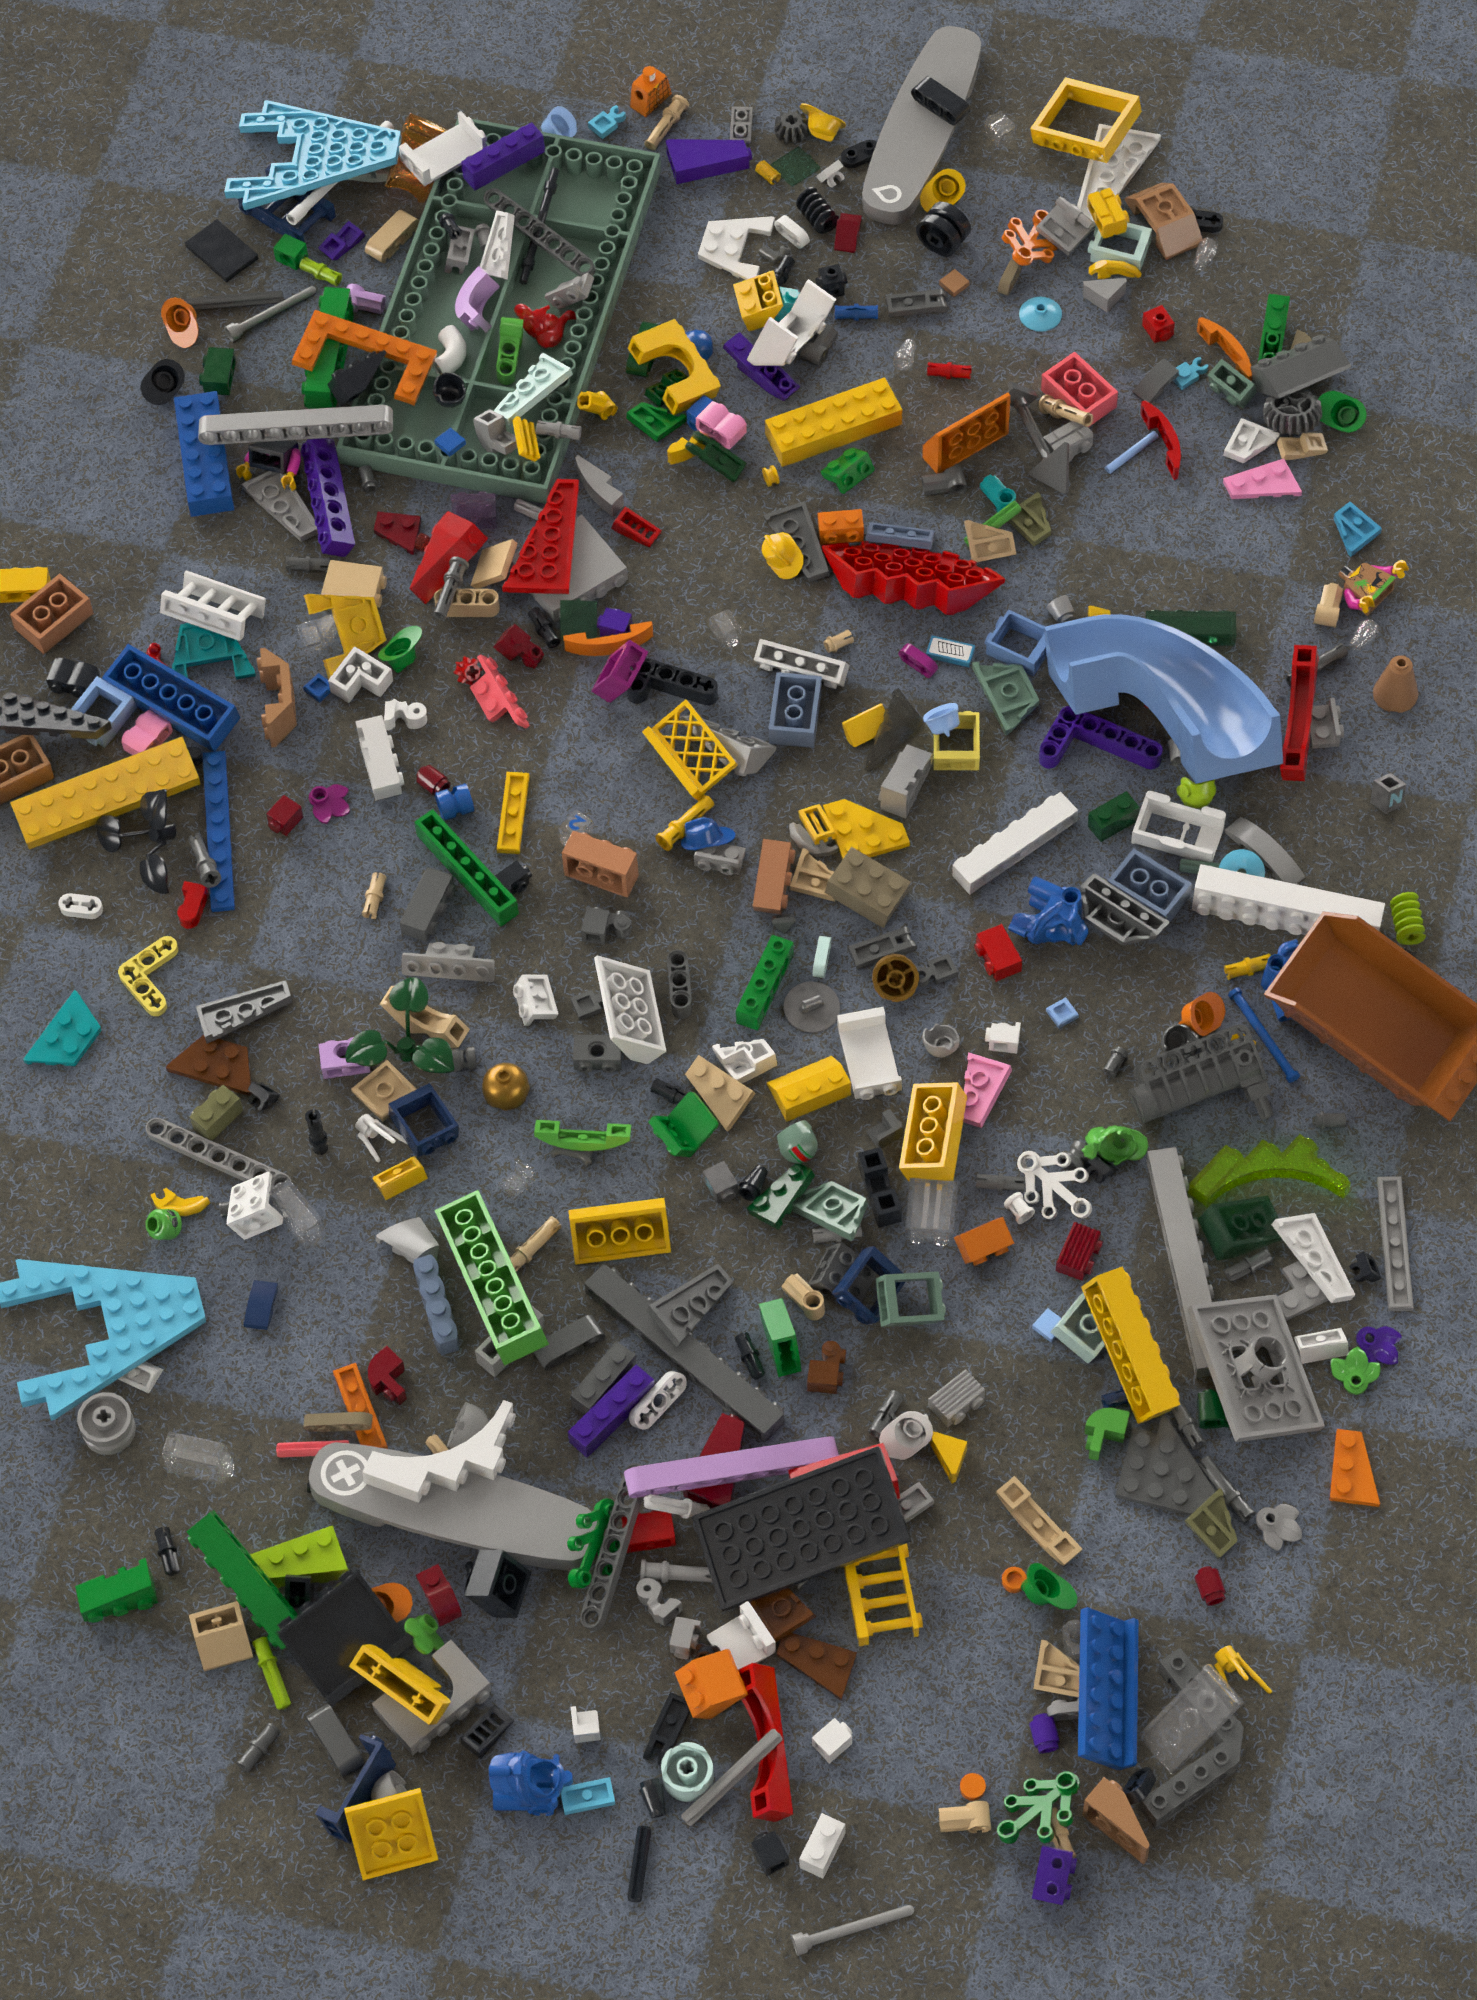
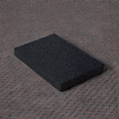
[185,219,259,283]

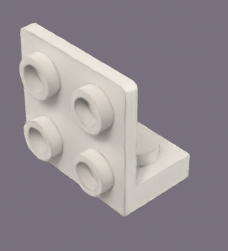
[226,1172,283,1240]
[707,1601,776,1669]

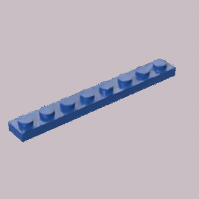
[203,751,235,912]

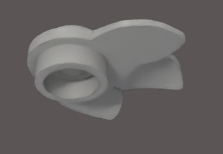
[1256,1504,1302,1551]

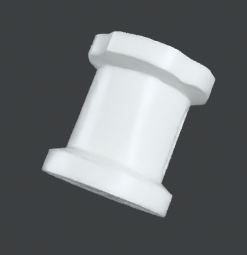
[1004,1192,1035,1224]

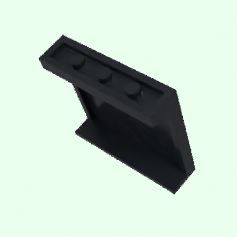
[275,1569,413,1706]

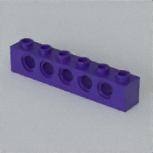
[301,438,355,557]

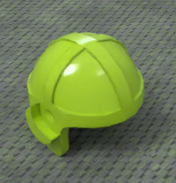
[1176,777,1216,809]

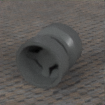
[452,1046,477,1072]
[1060,1140,1089,1173]

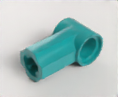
[980,474,1016,513]

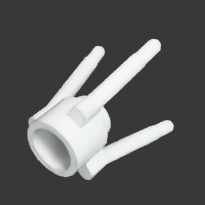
[355,1114,407,1163]

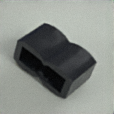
[46,657,100,698]

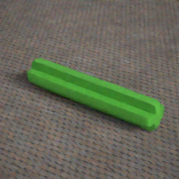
[964,501,1022,547]

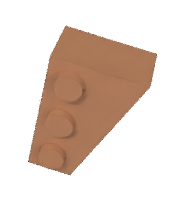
[753,839,795,915]

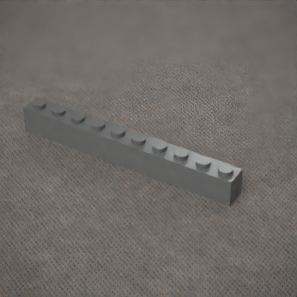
[584,1264,785,1443]

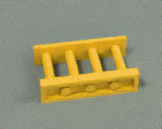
[844,1543,923,1646]

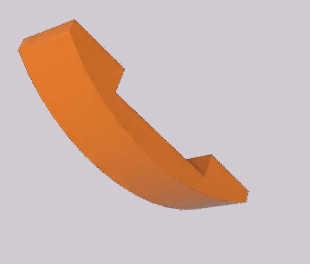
[1197,317,1252,382]
[563,621,653,656]

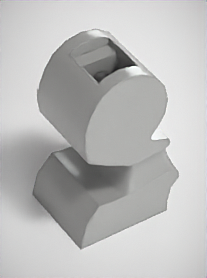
[636,1578,683,1627]

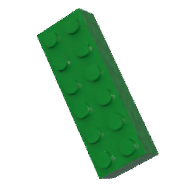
[301,287,354,409]

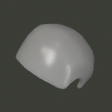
[922,1024,960,1058]

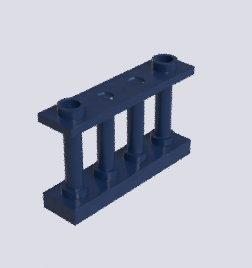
[238,164,336,243]

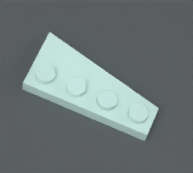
[494,353,573,425]

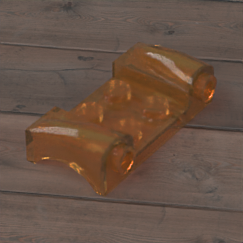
[385,113,449,203]

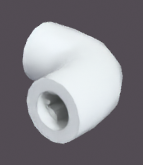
[433,325,466,374]

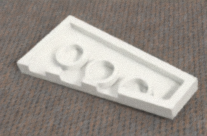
[1271,1213,1355,1303]

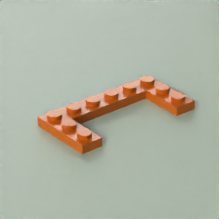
[292,310,437,406]

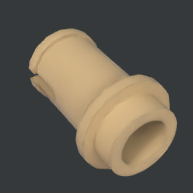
[824,630,854,653]

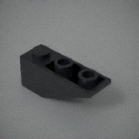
[327,350,386,406]

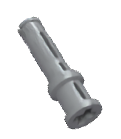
[640,1559,712,1583]

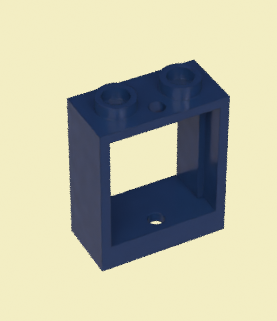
[388,1083,459,1158]
[832,1246,905,1325]

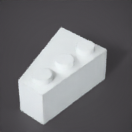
[355,715,405,801]

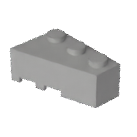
[878,745,933,818]

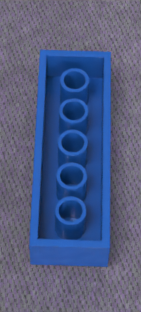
[174,391,234,517]
[102,644,241,752]

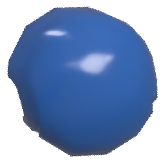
[685,329,713,360]

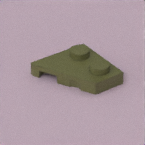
[1008,492,1051,547]
[1184,1488,1238,1559]

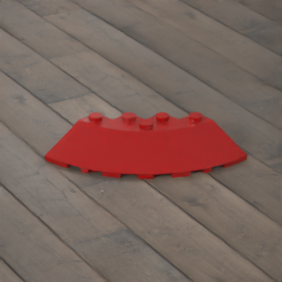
[822,541,1005,615]

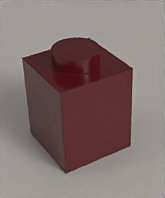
[266,795,304,836]

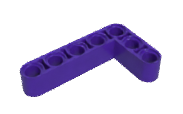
[1039,706,1163,770]

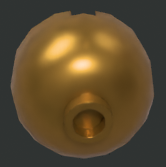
[872,954,919,1002]
[482,1063,530,1111]

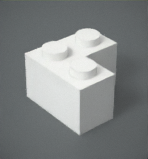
[328,646,393,703]

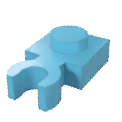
[588,105,626,139]
[1173,357,1209,390]

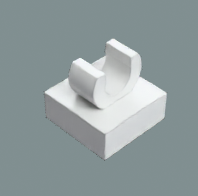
[816,159,845,188]

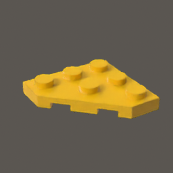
[823,799,910,860]

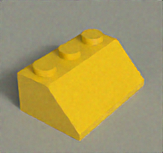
[767,1056,851,1122]

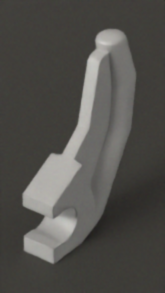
[789,822,839,857]

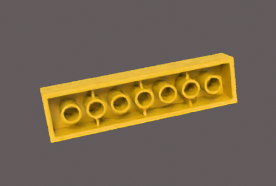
[10,737,200,849]

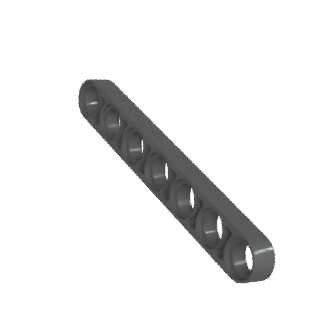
[484,188,596,276]
[580,1463,643,1631]

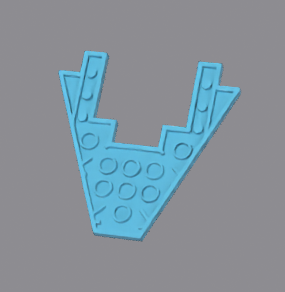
[0,1259,206,1421]

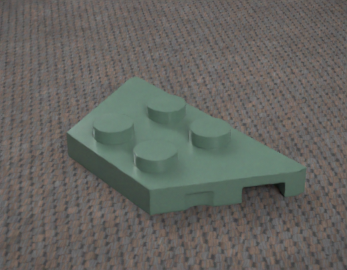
[972,662,1039,736]
[792,1181,868,1241]

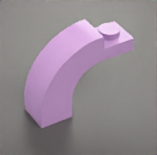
[455,266,500,332]

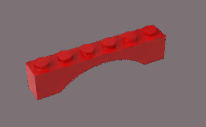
[1280,645,1319,782]
[738,1663,793,1822]

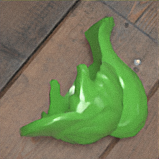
[1081,1125,1148,1166]

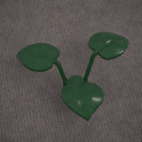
[345,977,455,1073]

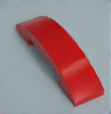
[1140,400,1181,480]

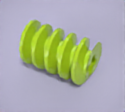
[1390,892,1426,945]

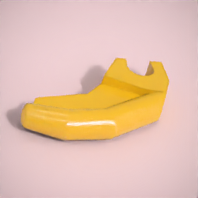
[1089,260,1142,279]
[151,1188,210,1217]

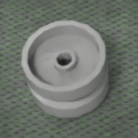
[77,1392,136,1455]

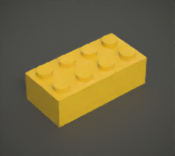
[899,1082,967,1182]

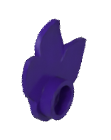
[1356,1326,1402,1365]

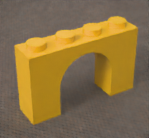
[628,319,721,416]

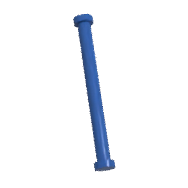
[1228,987,1300,1083]

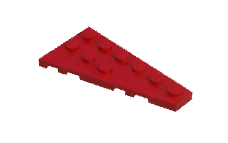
[502,479,579,594]

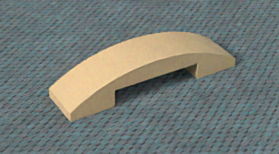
[996,1476,1082,1566]

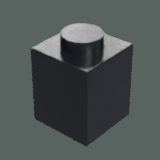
[751,1831,789,1877]

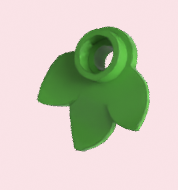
[1331,1347,1380,1395]
[404,1614,444,1655]

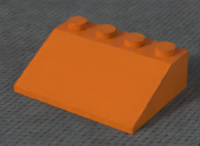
[922,393,1011,474]

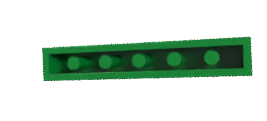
[414,809,519,927]
[186,1510,298,1650]

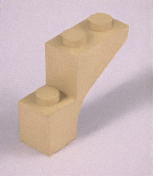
[380,986,470,1048]

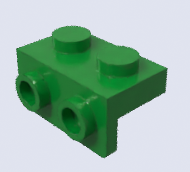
[820,447,875,494]

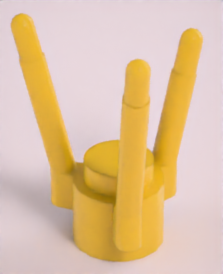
[1214,1645,1272,1705]

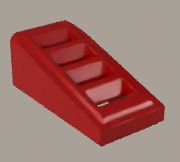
[611,506,662,548]

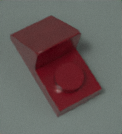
[834,213,862,253]

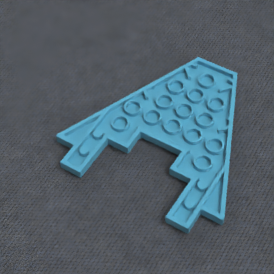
[224,100,402,210]

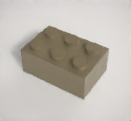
[825,847,911,928]

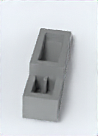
[575,455,624,517]

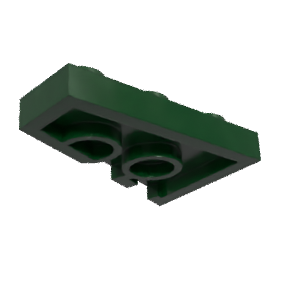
[747,1163,815,1230]

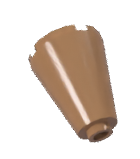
[1373,656,1418,713]

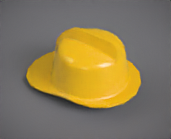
[800,104,846,142]
[920,169,966,212]
[761,532,804,579]

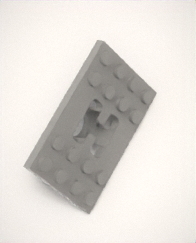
[1187,1294,1325,1442]

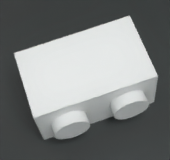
[799,1813,845,1878]

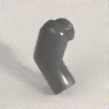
[759,245,791,262]

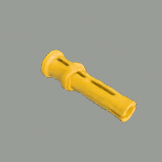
[655,795,714,851]

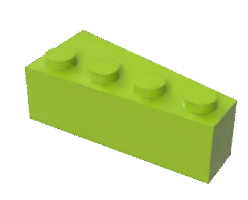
[250,1525,348,1588]

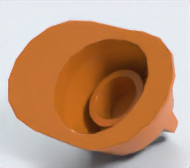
[161,297,199,348]
[1178,992,1226,1036]
[371,1582,413,1623]

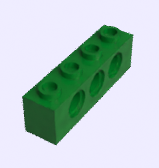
[736,935,794,1031]

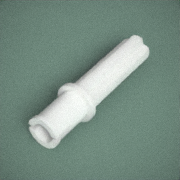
[644,1494,710,1519]

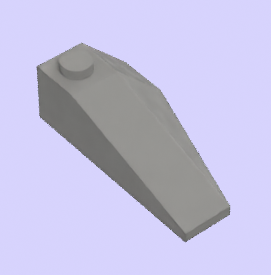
[680,716,777,776]

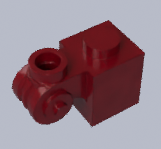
[493,623,544,669]

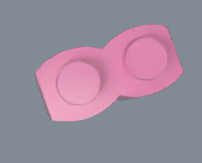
[696,402,746,449]
[121,710,173,755]

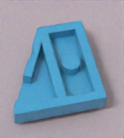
[1334,502,1382,557]

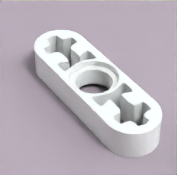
[629,1371,687,1430]

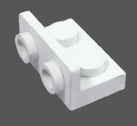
[513,975,558,1026]

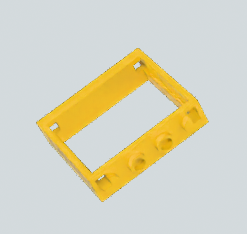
[1030,77,1142,163]

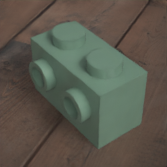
[1207,359,1257,408]

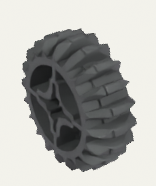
[1263,389,1322,436]

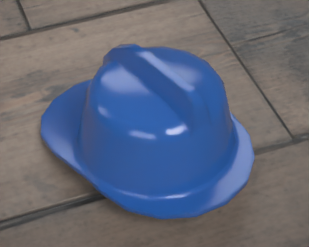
[681,817,735,850]

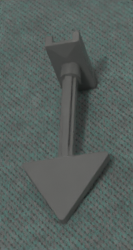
[994,381,1069,495]

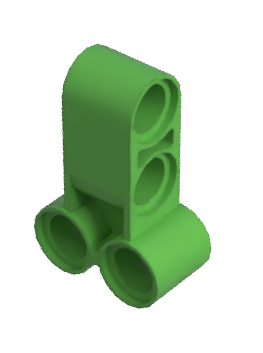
[496,317,523,385]

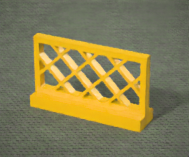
[642,699,738,801]

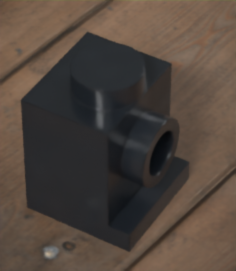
[495,860,532,895]

